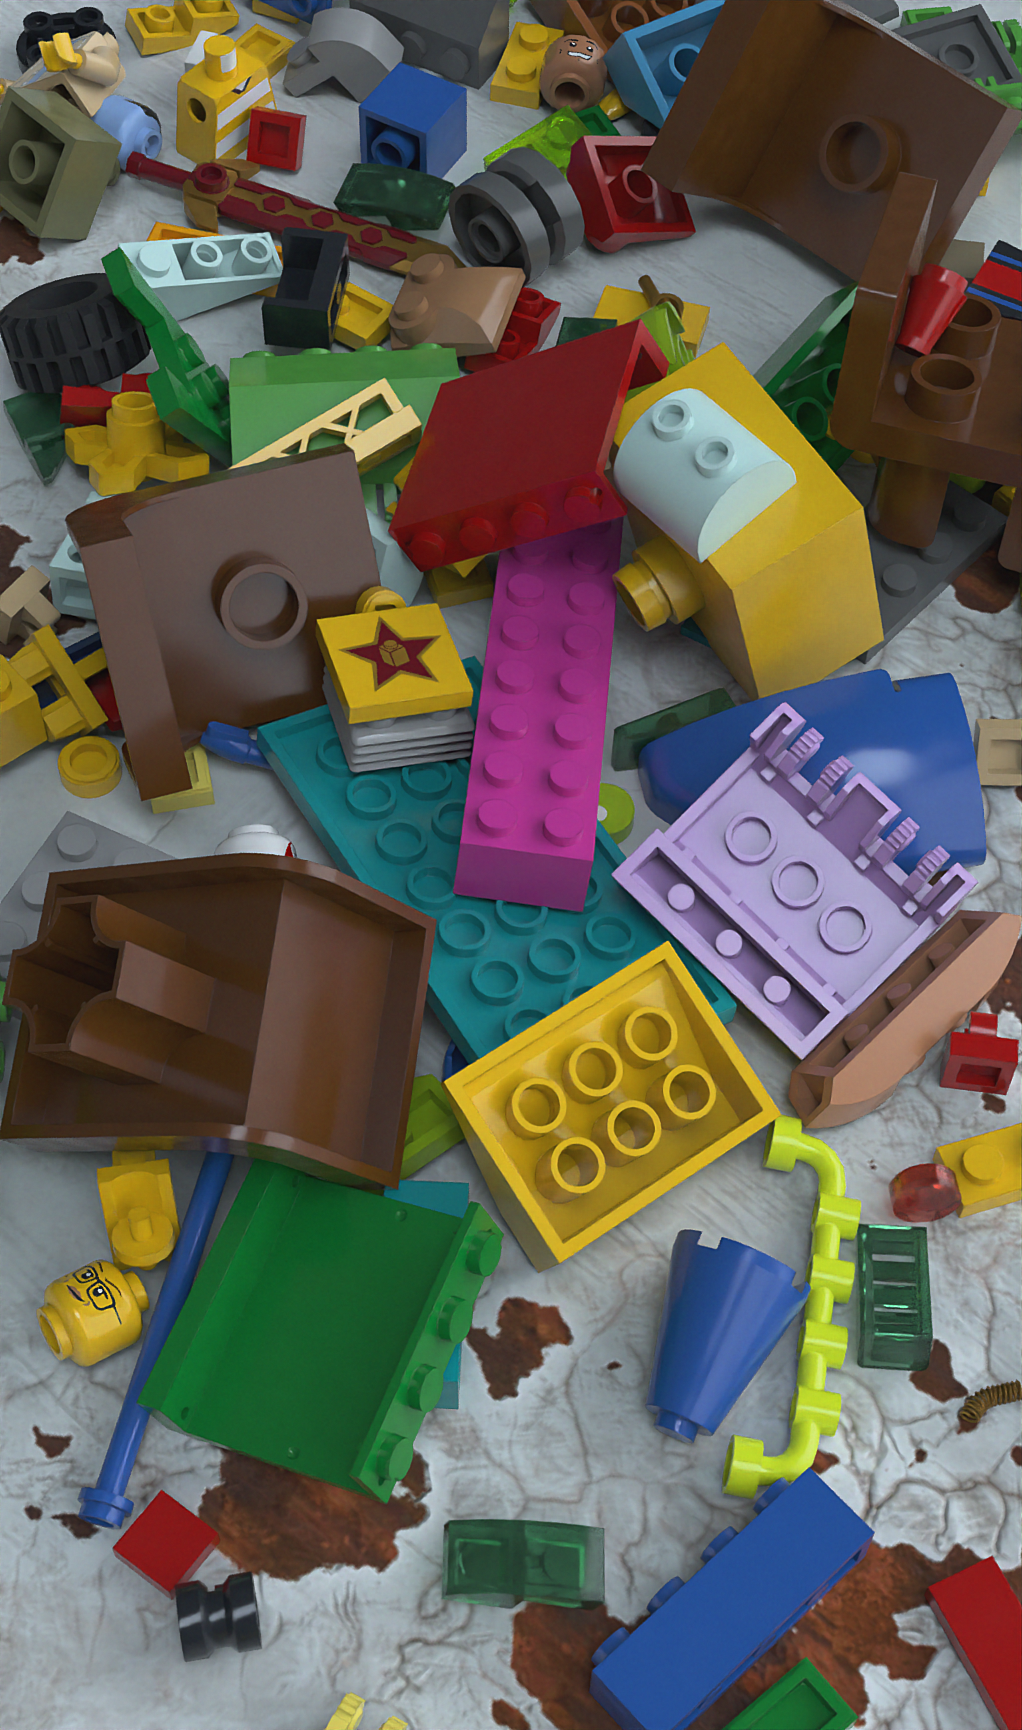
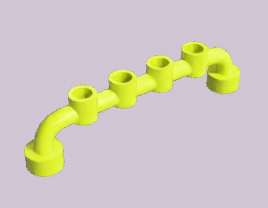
[722,1115,861,1499]

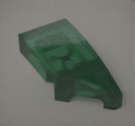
[3,392,75,485]

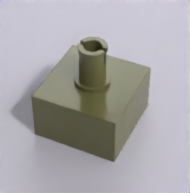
[0,86,122,240]

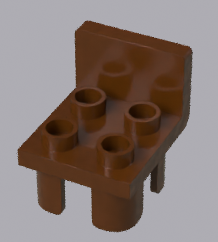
[830,172,1022,572]

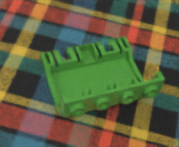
[229,343,460,524]

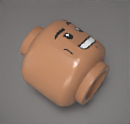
[539,35,607,113]

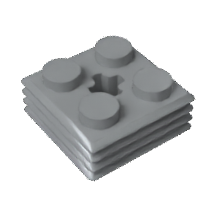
[322,660,475,772]

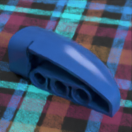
[637,669,987,876]

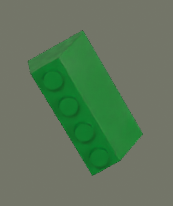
[753,280,859,473]

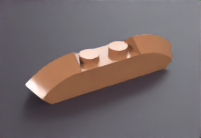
[788,910,1022,1128]

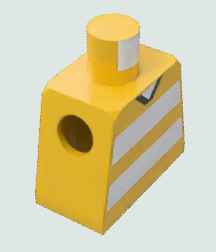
[176,35,277,164]

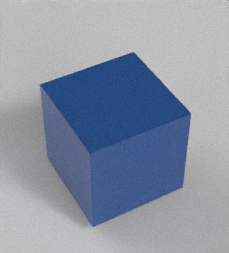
[358,62,467,195]

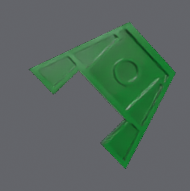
[101,247,233,468]

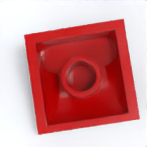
[566,136,696,253]

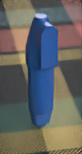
[200,721,274,771]

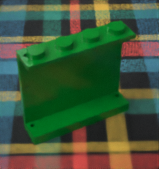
[136,1158,504,1504]

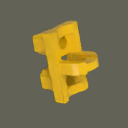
[8,624,108,743]

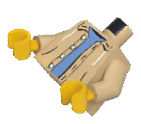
[0,30,126,118]

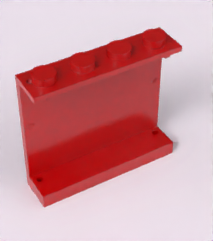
[388,319,670,573]

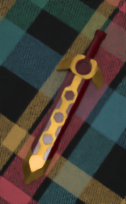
[125,151,466,275]

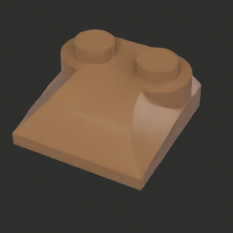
[389,253,526,357]

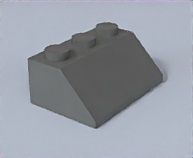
[349,0,510,90]

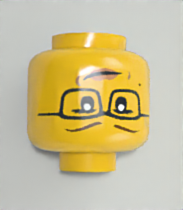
[36,1259,150,1367]

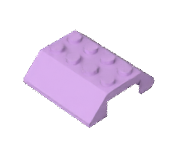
[611,702,978,1061]

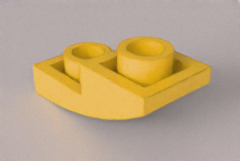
[125,0,240,55]

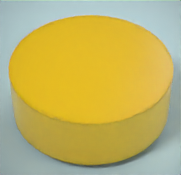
[58,736,122,798]

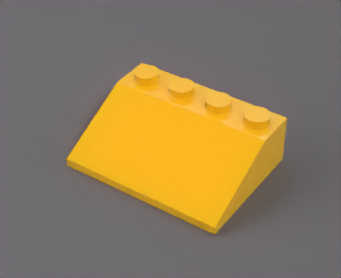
[441,941,782,1273]

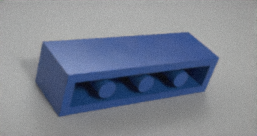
[589,1467,875,1730]

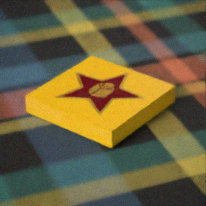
[315,603,474,724]

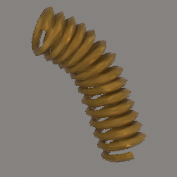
[959,1379,1022,1423]

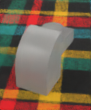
[283,7,404,103]

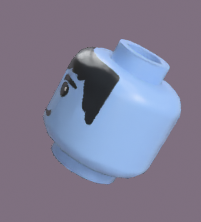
[90,95,162,171]

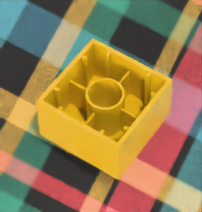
[609,342,884,701]

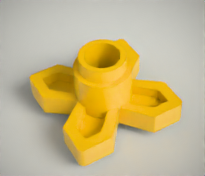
[65,391,210,496]

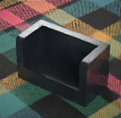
[261,227,350,351]

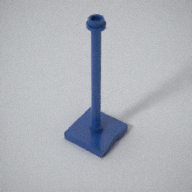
[77,1151,235,1530]

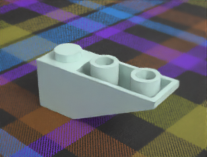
[117,232,283,321]

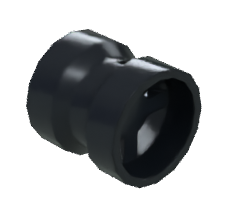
[175,1571,262,1662]

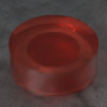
[888,1163,962,1223]

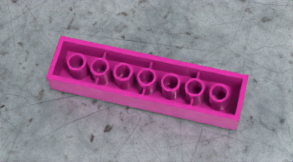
[453,516,624,912]

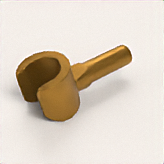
[638,275,684,321]

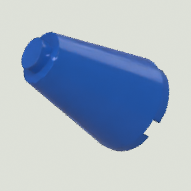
[645,1229,811,1444]

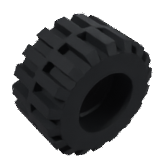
[0,273,151,394]

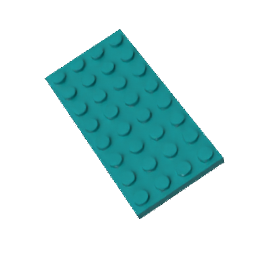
[257,656,737,1065]

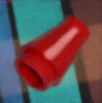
[895,263,968,358]

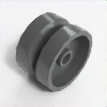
[448,147,585,287]

